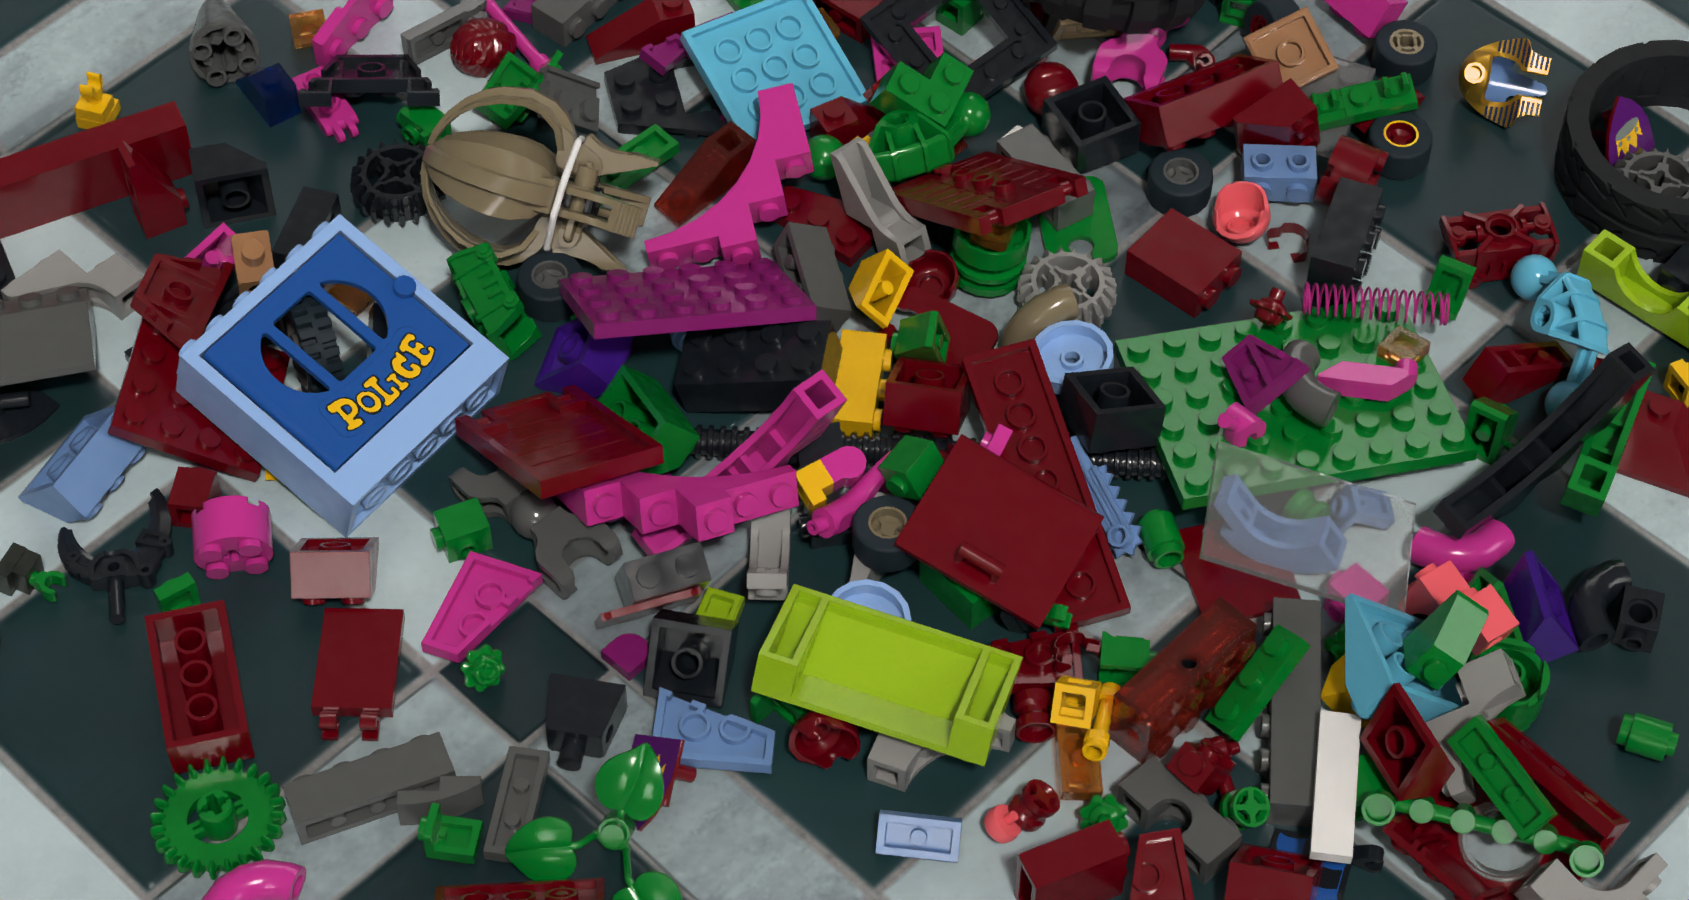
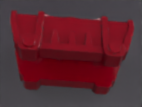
[1439,202,1560,289]

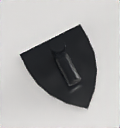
[0,384,60,443]

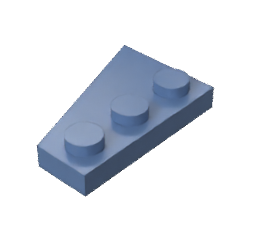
[652,687,776,774]

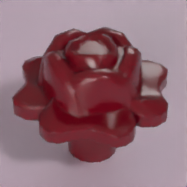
[1249,287,1293,327]

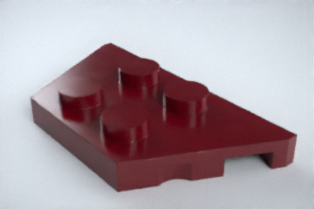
[130,253,234,349]

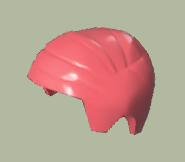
[1212,181,1271,244]

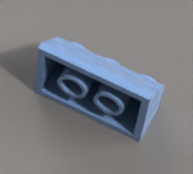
[18,405,146,523]

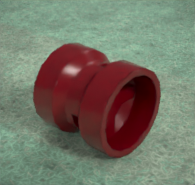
[1013,688,1056,743]

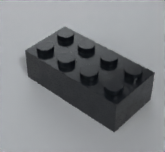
[674,320,843,413]

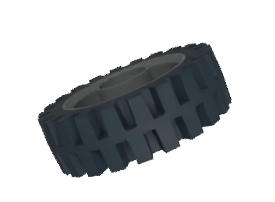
[282,295,345,393]

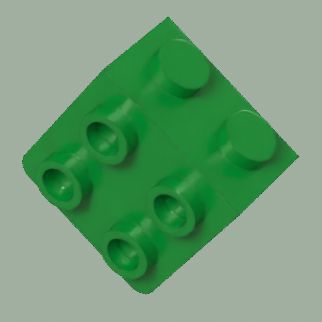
[476,49,563,130]

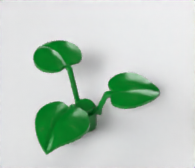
[505,742,683,900]

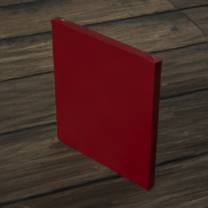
[1179,520,1301,629]

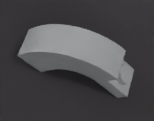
[746,508,792,600]
[1514,852,1668,900]

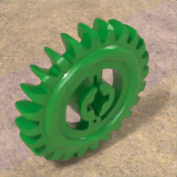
[150,756,287,880]

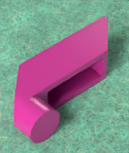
[1318,358,1418,402]

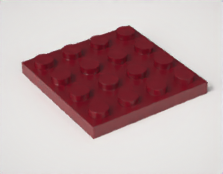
[107,317,290,482]

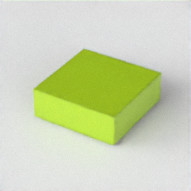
[696,587,745,621]

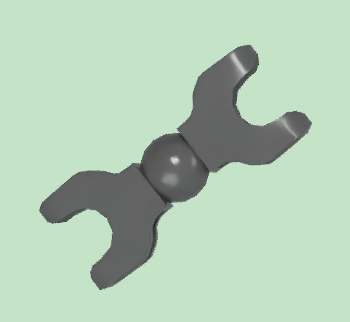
[448,467,623,599]

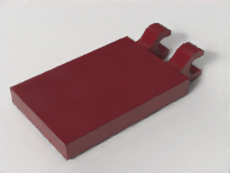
[311,608,405,741]

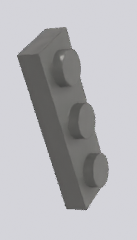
[483,746,551,863]

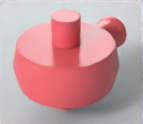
[984,802,1021,844]

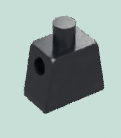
[546,673,628,771]

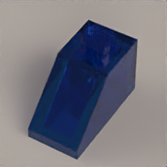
[236,63,301,128]

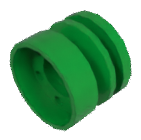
[950,218,1031,298]

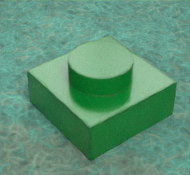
[153,572,201,613]

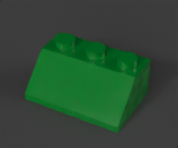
[598,364,700,475]

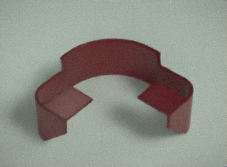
[1266,222,1310,263]
[1053,632,1101,673]

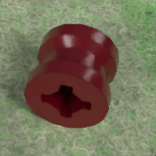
[1008,779,1060,832]

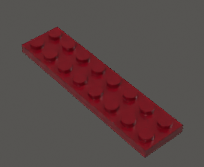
[962,338,1131,633]

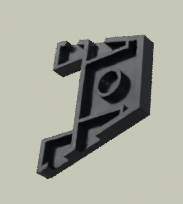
[298,54,440,107]
[604,57,729,141]

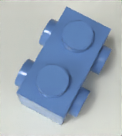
[1240,144,1317,203]

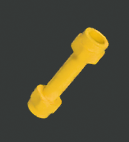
[1082,682,1123,762]

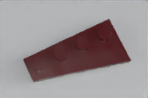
[989,624,1083,694]

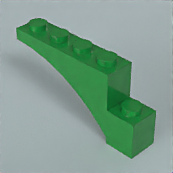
[1560,361,1656,518]

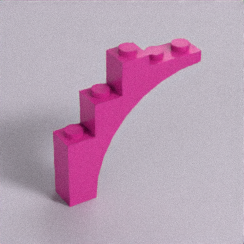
[644,83,814,270]
[631,369,847,556]
[555,465,799,542]

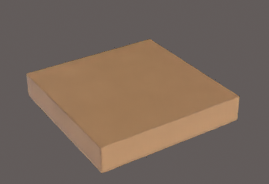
[1243,6,1339,89]

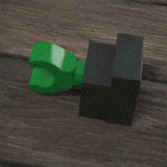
[0,542,67,602]

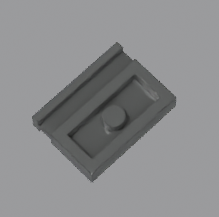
[537,65,600,135]

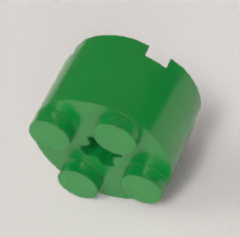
[1469,638,1550,732]

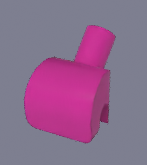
[1218,402,1266,447]

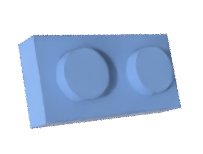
[875,809,962,863]

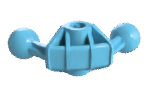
[1510,254,1610,416]

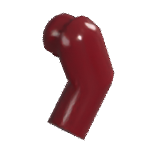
[1168,43,1216,70]

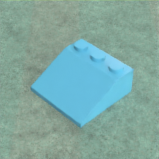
[1345,593,1465,722]

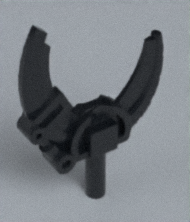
[57,488,174,624]

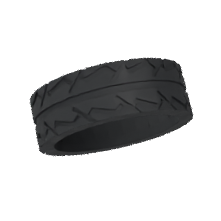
[1554,40,1689,264]

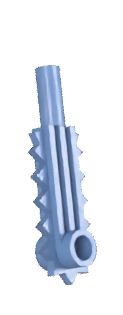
[1070,436,1144,558]

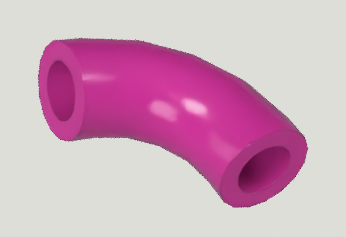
[1407,519,1515,573]
[201,859,306,900]

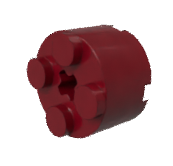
[1314,135,1389,207]

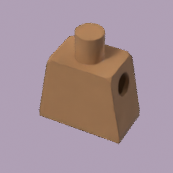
[230,230,274,296]

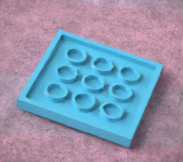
[680,0,871,154]

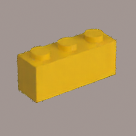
[831,329,893,437]

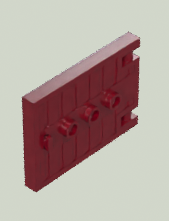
[891,151,1088,236]
[455,385,664,499]

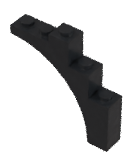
[1433,342,1656,539]

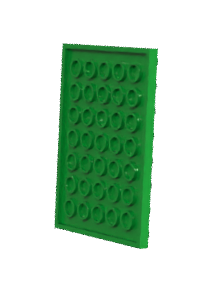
[1114,295,1478,510]

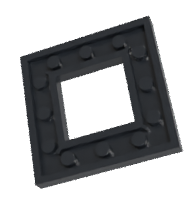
[860,0,1058,100]

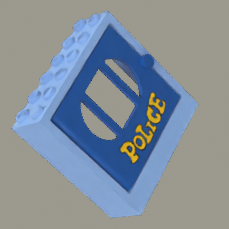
[176,214,509,538]

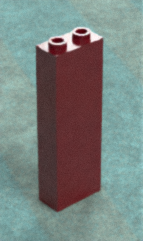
[0,101,193,239]

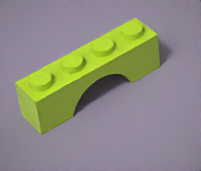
[1577,229,1689,349]

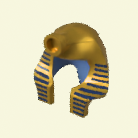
[1458,38,1551,128]

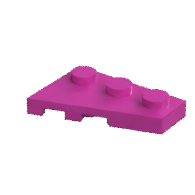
[312,0,394,68]
[421,551,543,663]

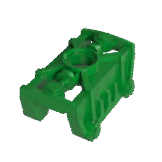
[446,242,542,362]

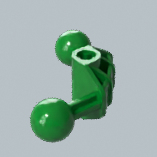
[808,92,991,186]

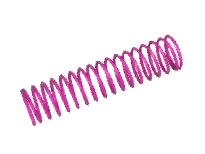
[1302,282,1450,326]

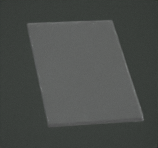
[1199,441,1416,613]

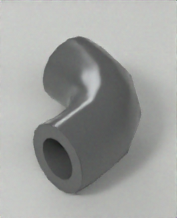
[1281,339,1341,428]

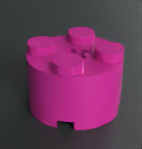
[191,495,273,580]

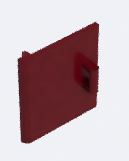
[893,434,1105,630]

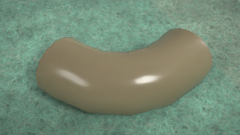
[999,283,1079,347]

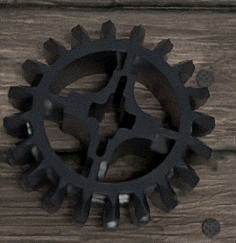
[350,139,446,228]

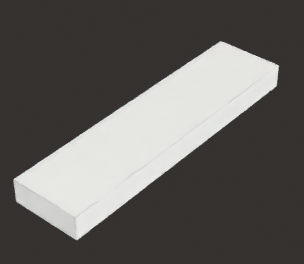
[1309,710,1361,864]

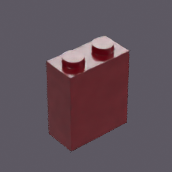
[1125,208,1242,318]
[1014,819,1130,900]

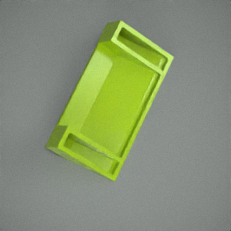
[751,584,1023,767]

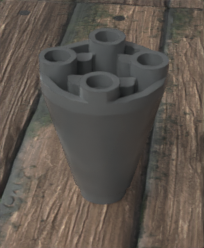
[188,0,260,87]

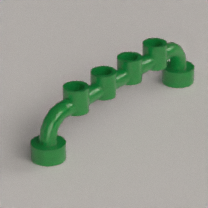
[1361,789,1604,878]

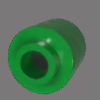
[1137,509,1185,569]
[1616,712,1680,762]

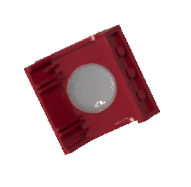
[1382,717,1630,900]

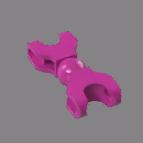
[1091,17,1190,91]

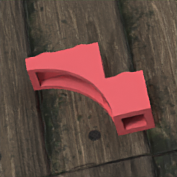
[1396,560,1520,656]

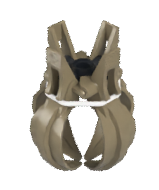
[420,86,661,271]

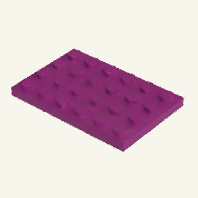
[559,258,817,340]

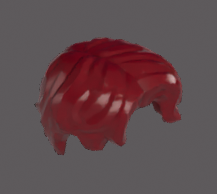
[450,17,517,78]

